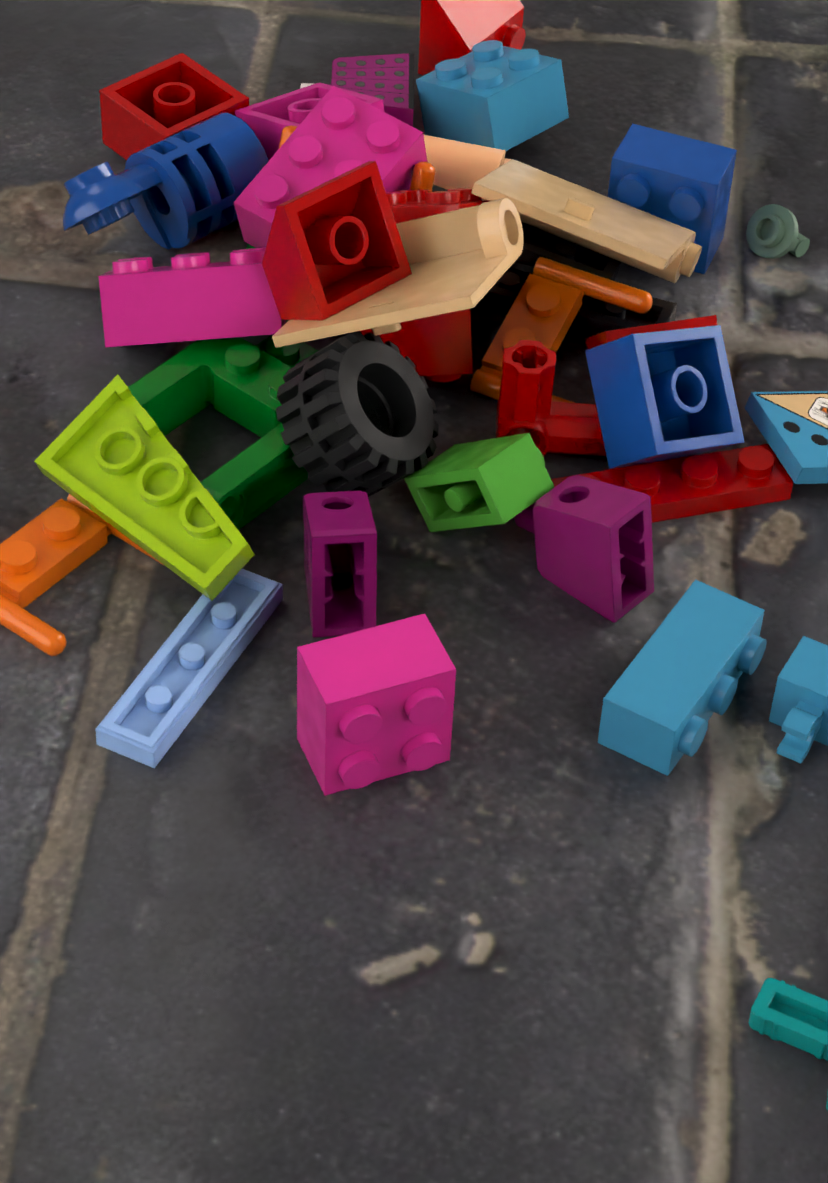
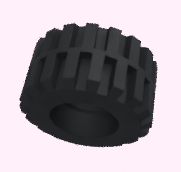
[276,331,439,497]

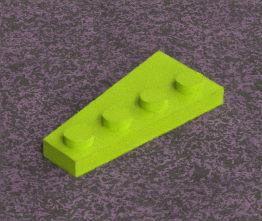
[34,374,255,601]

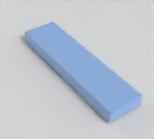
[95,569,283,768]

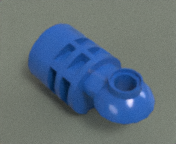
[63,113,269,249]

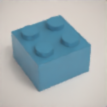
[416,40,569,151]

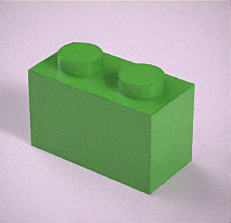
[404,433,554,532]

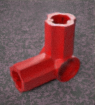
[496,340,607,457]

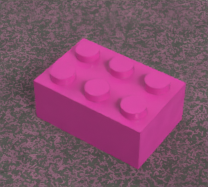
[233,86,428,248]
[98,248,286,348]

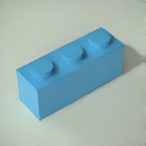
[598,579,767,776]

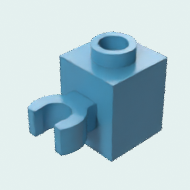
[769,636,828,764]

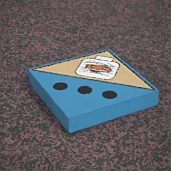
[745,391,828,484]

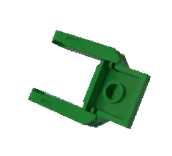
[128,334,318,530]

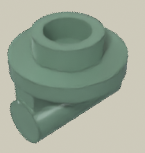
[746,204,810,259]

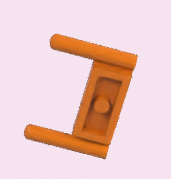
[470,257,653,403]
[0,494,163,656]

